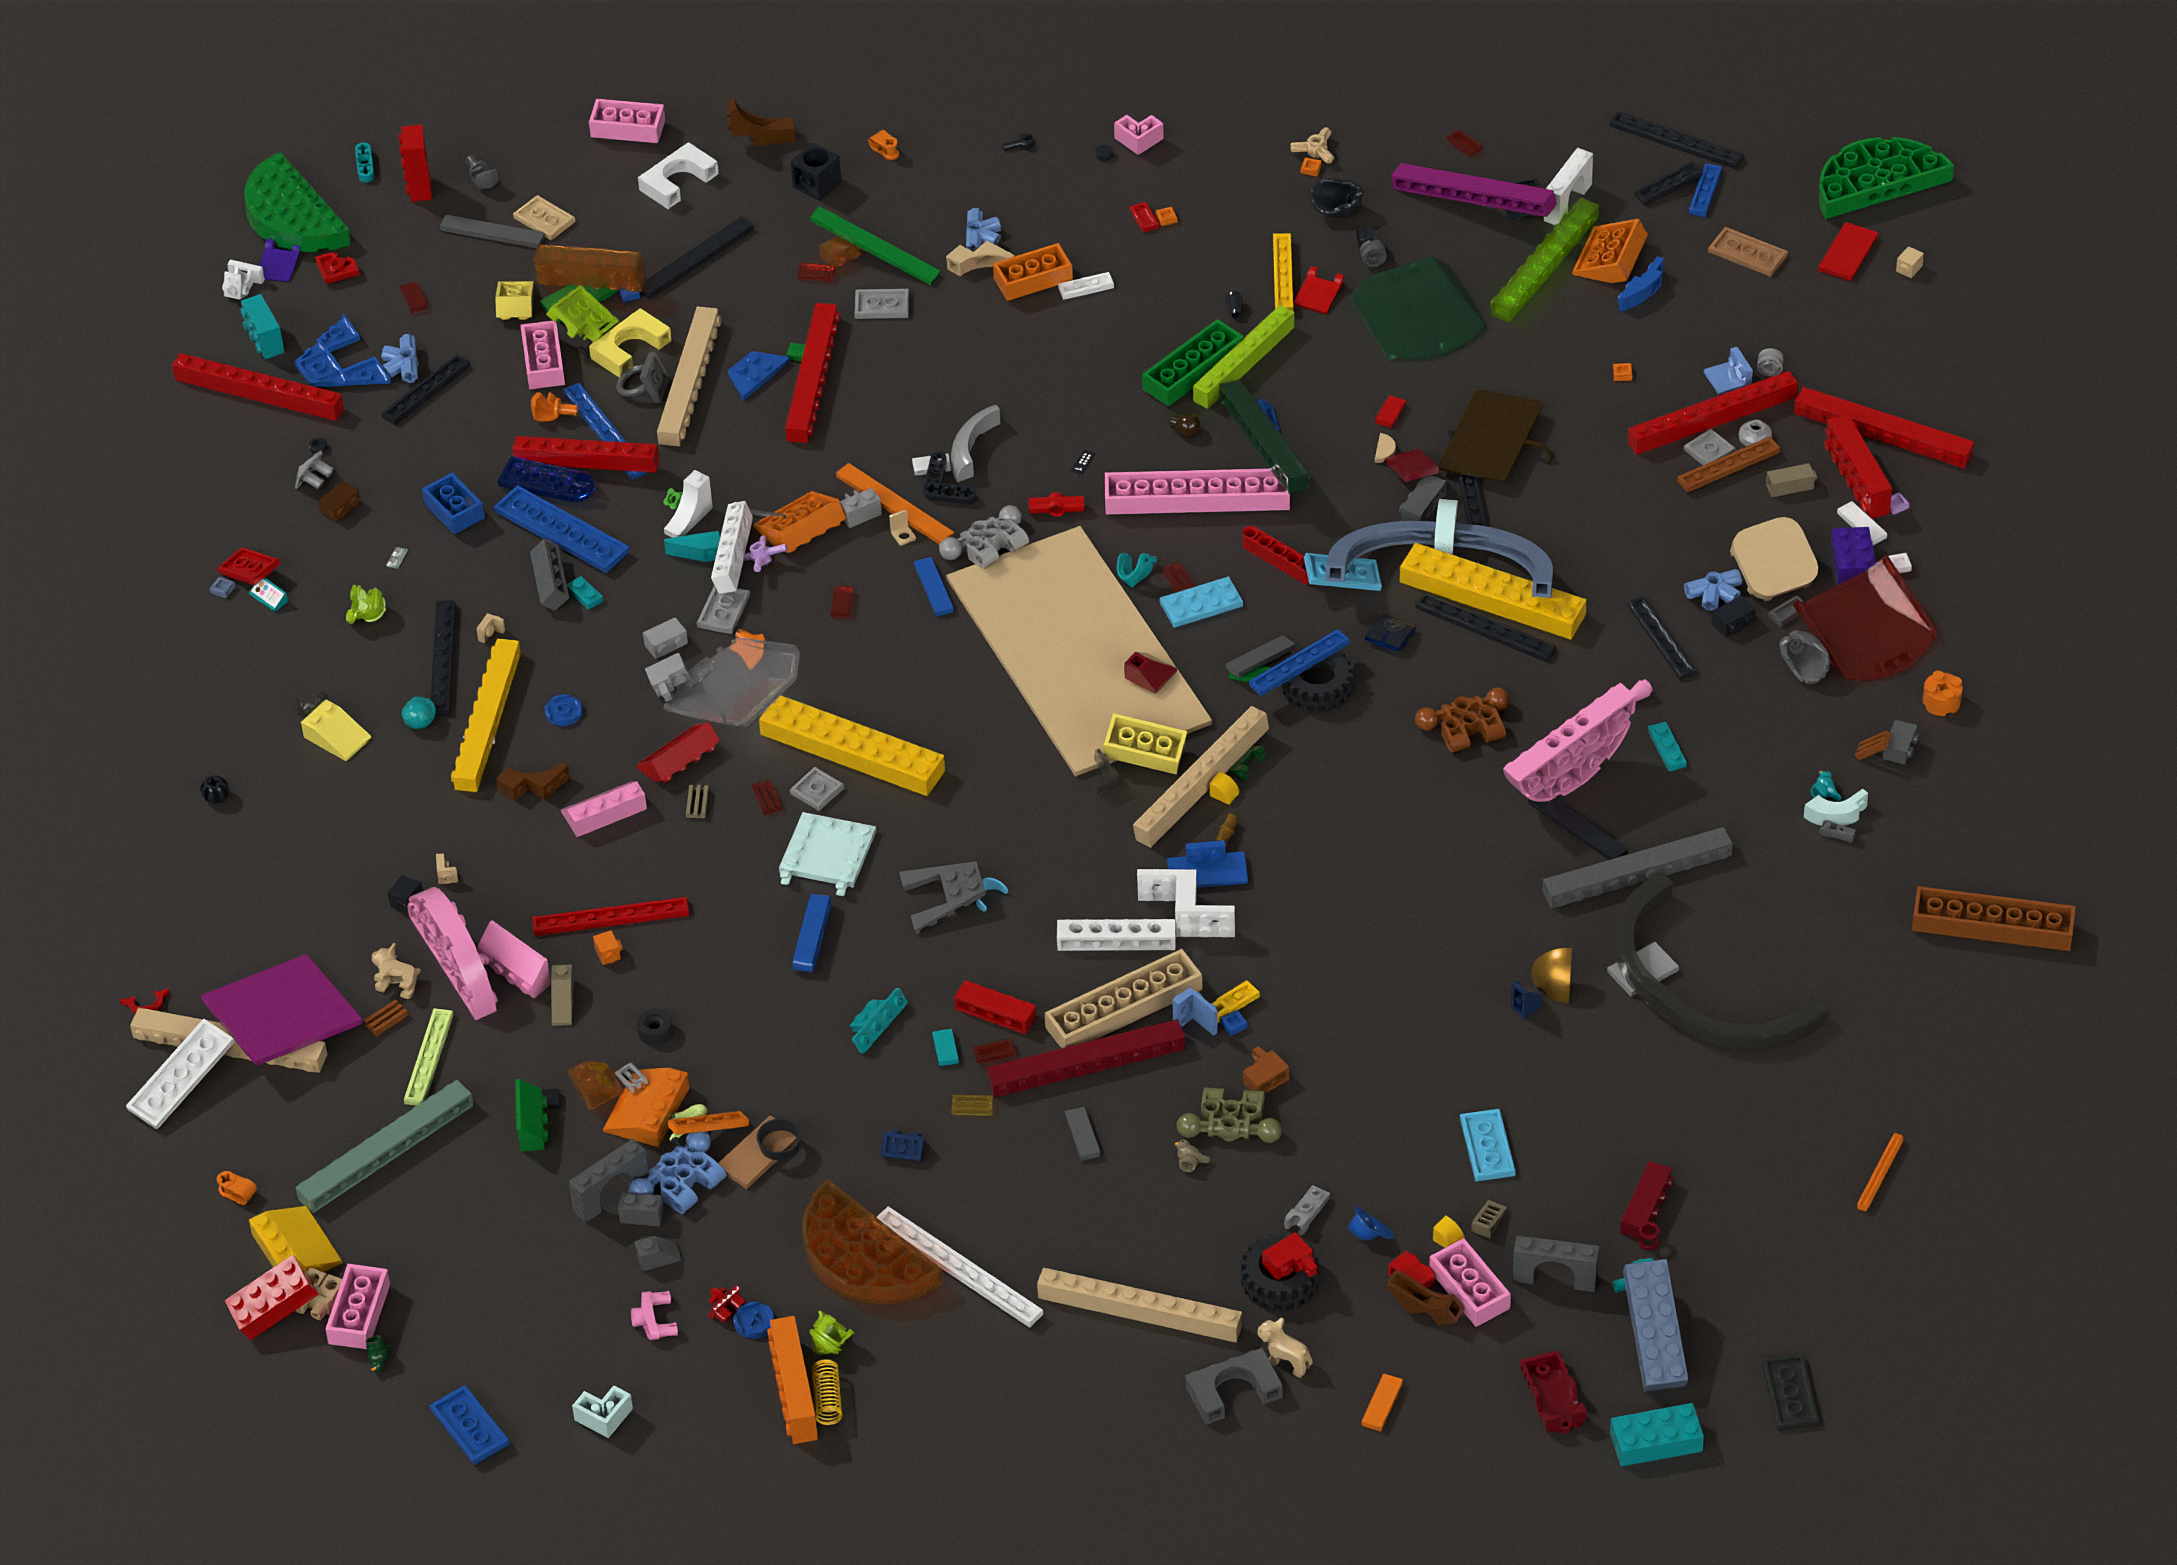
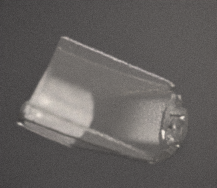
[663,637,800,727]

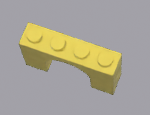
[589,309,672,378]

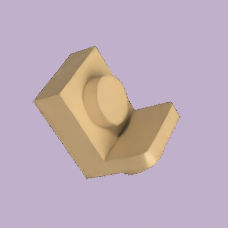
[477,613,505,643]
[436,853,458,884]

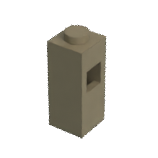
[1766,463,1817,497]

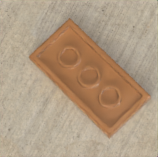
[1708,227,1788,277]
[718,1115,797,1189]

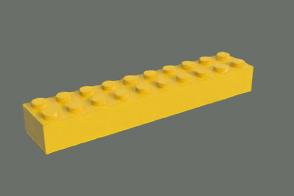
[1400,543,1587,640]
[759,694,945,796]

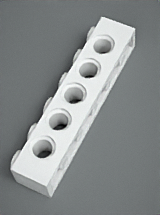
[711,501,753,594]
[1057,919,1176,951]

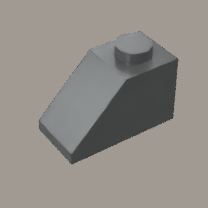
[635,1236,682,1272]

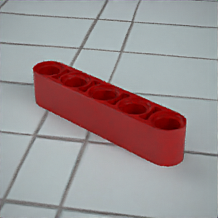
[1242,526,1309,584]

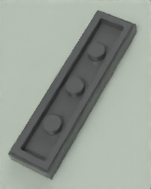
[1226,635,1295,678]

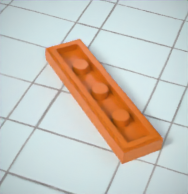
[668,1111,749,1135]

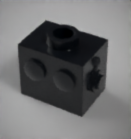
[387,875,424,913]

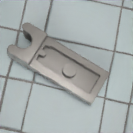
[1284,1185,1330,1236]

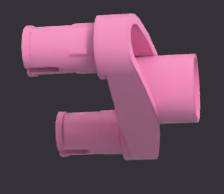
[631,1291,678,1340]

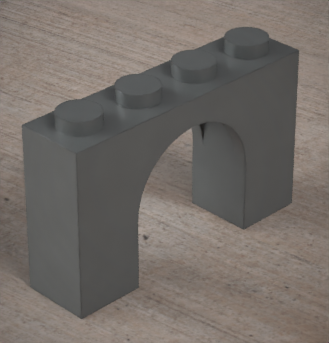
[568,1138,649,1223]
[1513,1235,1599,1292]
[1185,1348,1283,1425]

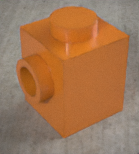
[593,930,623,965]

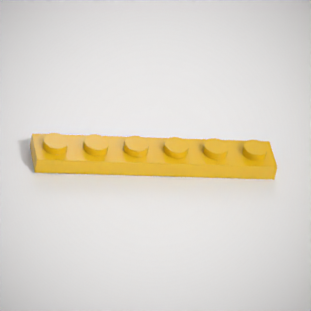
[1273,233,1293,311]

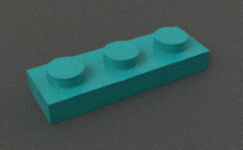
[1648,722,1687,772]

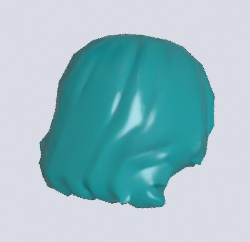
[401,696,436,730]

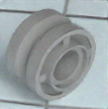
[1757,348,1784,377]

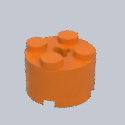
[1922,671,1963,716]

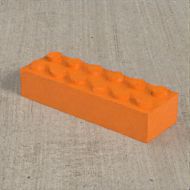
[767,1316,818,1444]

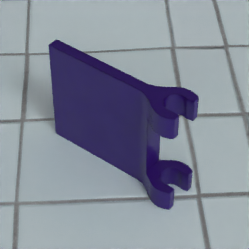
[259,238,302,282]

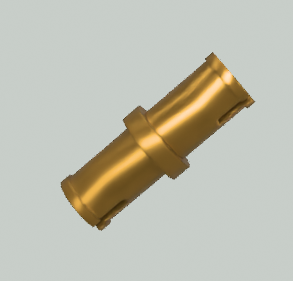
[1215,814,1239,847]

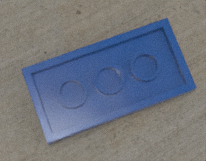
[429,1385,510,1465]

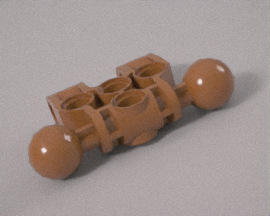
[1414,687,1510,753]

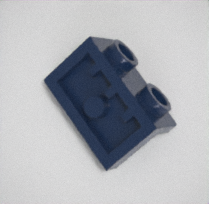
[880,1130,926,1162]

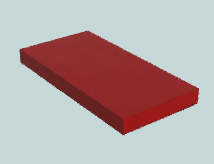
[1818,222,1879,281]

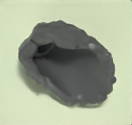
[1779,630,1830,684]

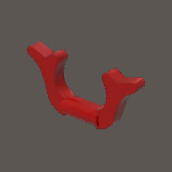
[120,988,169,1014]

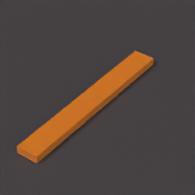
[836,463,954,545]

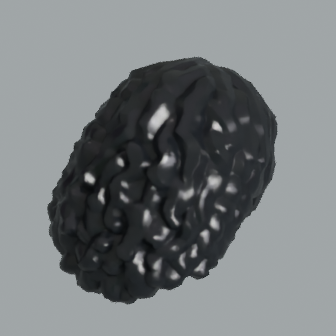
[1309,178,1363,217]

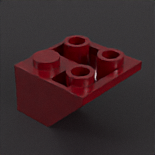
[1124,652,1177,694]

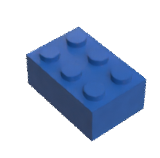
[422,472,485,535]

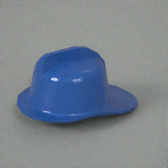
[1348,1207,1394,1240]

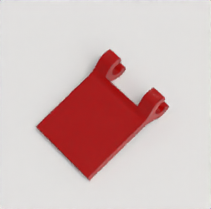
[1293,266,1345,314]

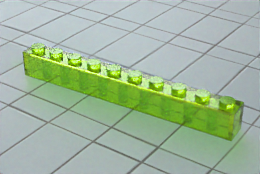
[1490,198,1599,323]

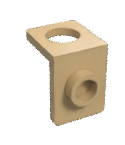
[889,510,916,546]

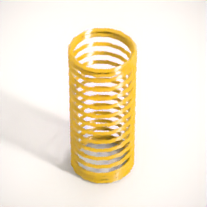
[811,1359,842,1425]

